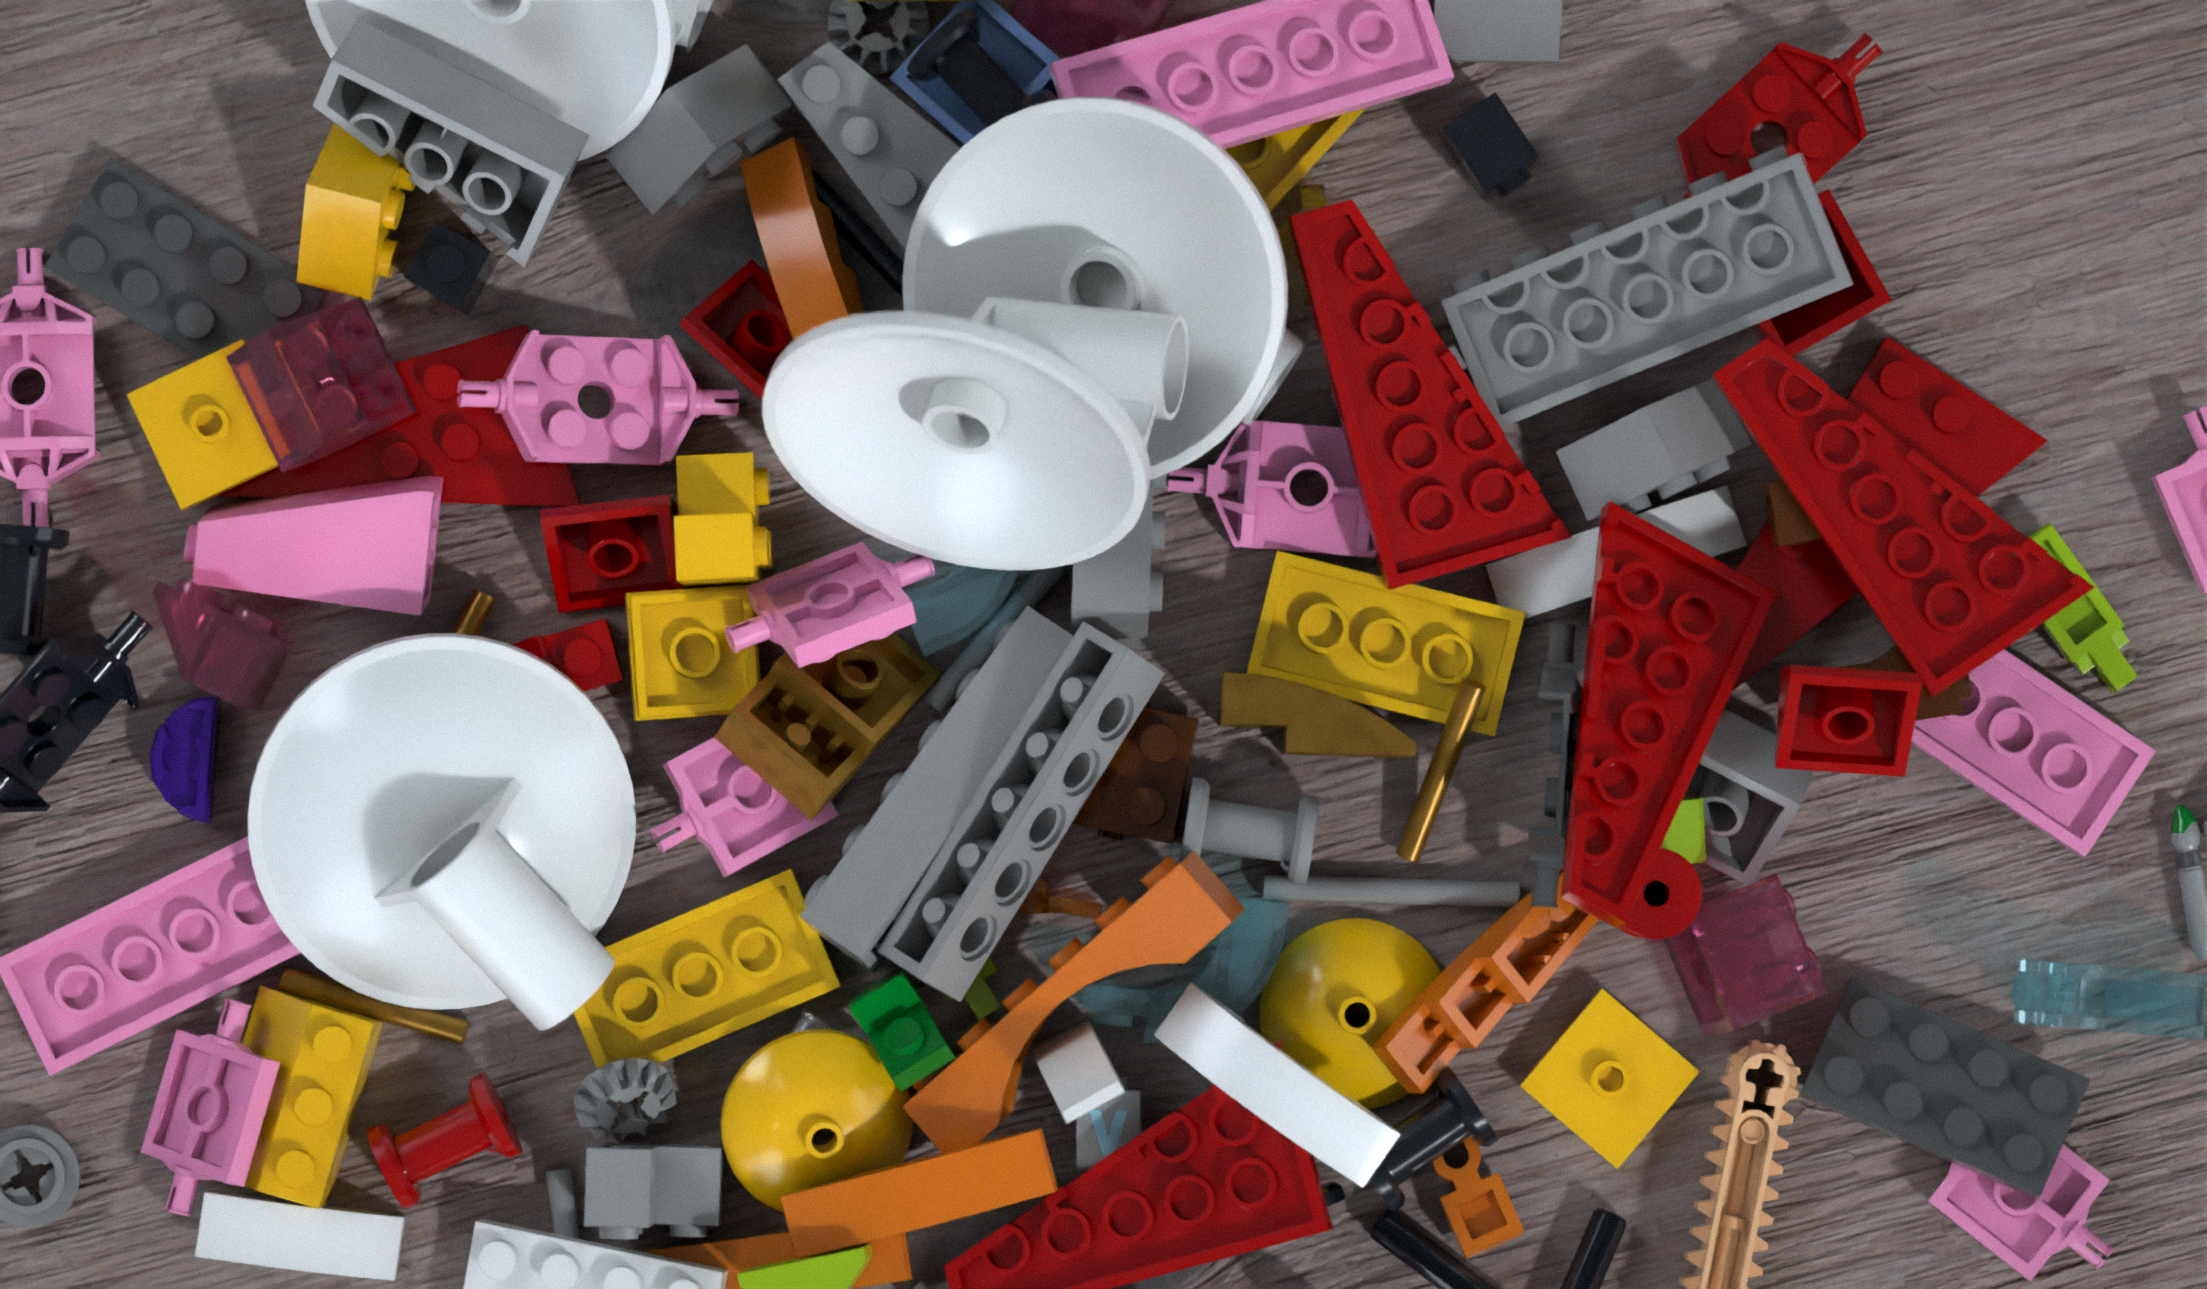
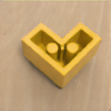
[296,123,416,301]
[674,452,773,587]

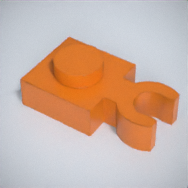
[1432,1137,1525,1260]

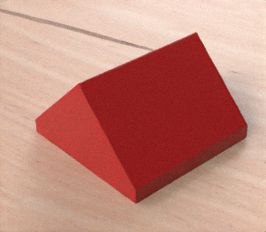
[1750,189,1892,357]
[679,260,794,402]
[540,495,685,613]
[1775,665,1922,777]

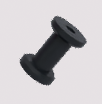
[907,8,1058,127]
[0,524,70,658]
[1370,1066,1499,1213]

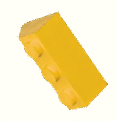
[243,985,383,1209]

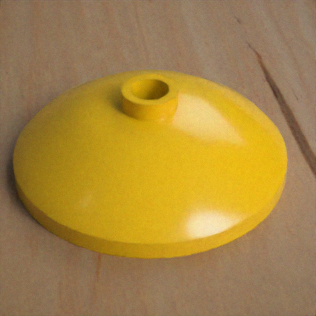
[1259,918,1441,1109]
[720,1029,913,1212]

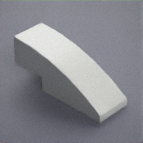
[1032,1018,1125,1124]
[194,1190,405,1281]

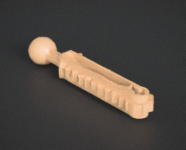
[1679,1039,1801,1289]

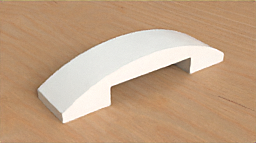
[1485,485,1747,620]
[1154,982,1401,1187]

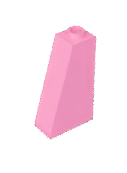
[184,475,444,616]

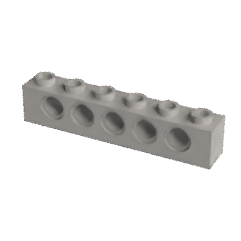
[877,621,1165,1002]

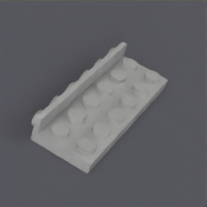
[1441,146,1854,428]

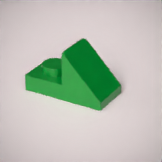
[847,967,955,1092]

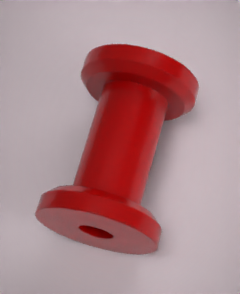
[1618,848,1702,939]
[367,1072,523,1210]

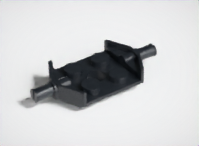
[0,610,153,812]

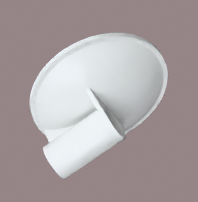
[305,0,713,161]
[902,96,1307,479]
[762,296,1189,570]
[248,633,636,1031]

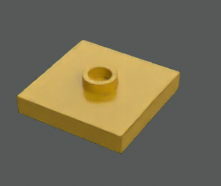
[126,339,300,511]
[625,585,761,721]
[1518,988,1700,1169]

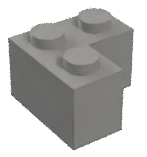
[605,44,794,215]
[1555,379,1752,521]
[584,1142,725,1239]

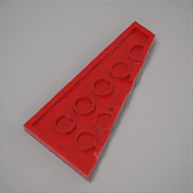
[1286,199,1572,590]
[214,324,582,507]
[1732,336,2048,691]
[1711,338,2095,698]
[1560,501,1777,929]
[944,1041,1333,1289]

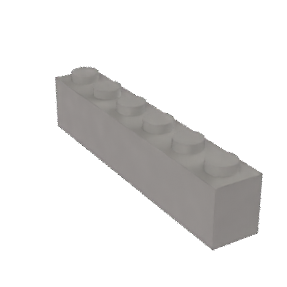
[800,605,1073,973]

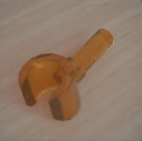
[1018,878,1102,919]

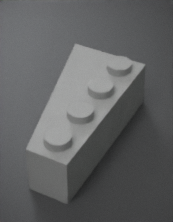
[312,18,590,268]
[777,41,961,254]
[1071,474,1166,650]

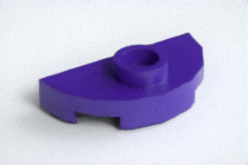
[149,696,222,823]

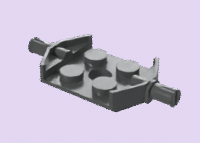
[1529,623,1583,908]

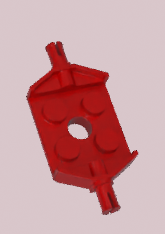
[1674,33,1883,199]

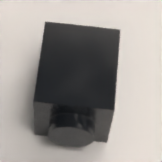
[1439,92,1538,198]
[404,221,499,315]

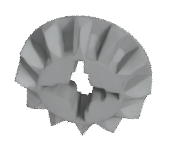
[828,0,929,74]
[574,1058,677,1143]
[0,1124,82,1228]

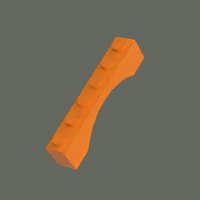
[902,851,1245,1151]

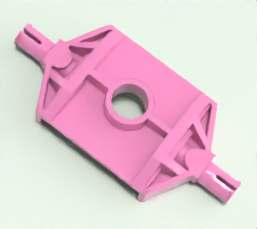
[0,248,101,528]
[457,330,739,466]
[1167,420,1376,559]

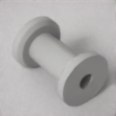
[1179,777,1319,885]

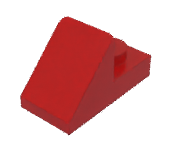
[512,619,625,692]

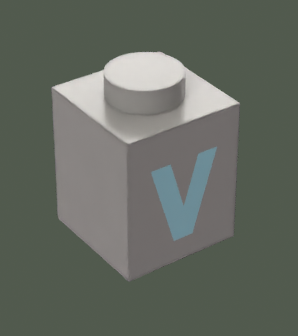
[1076,1076,1141,1168]

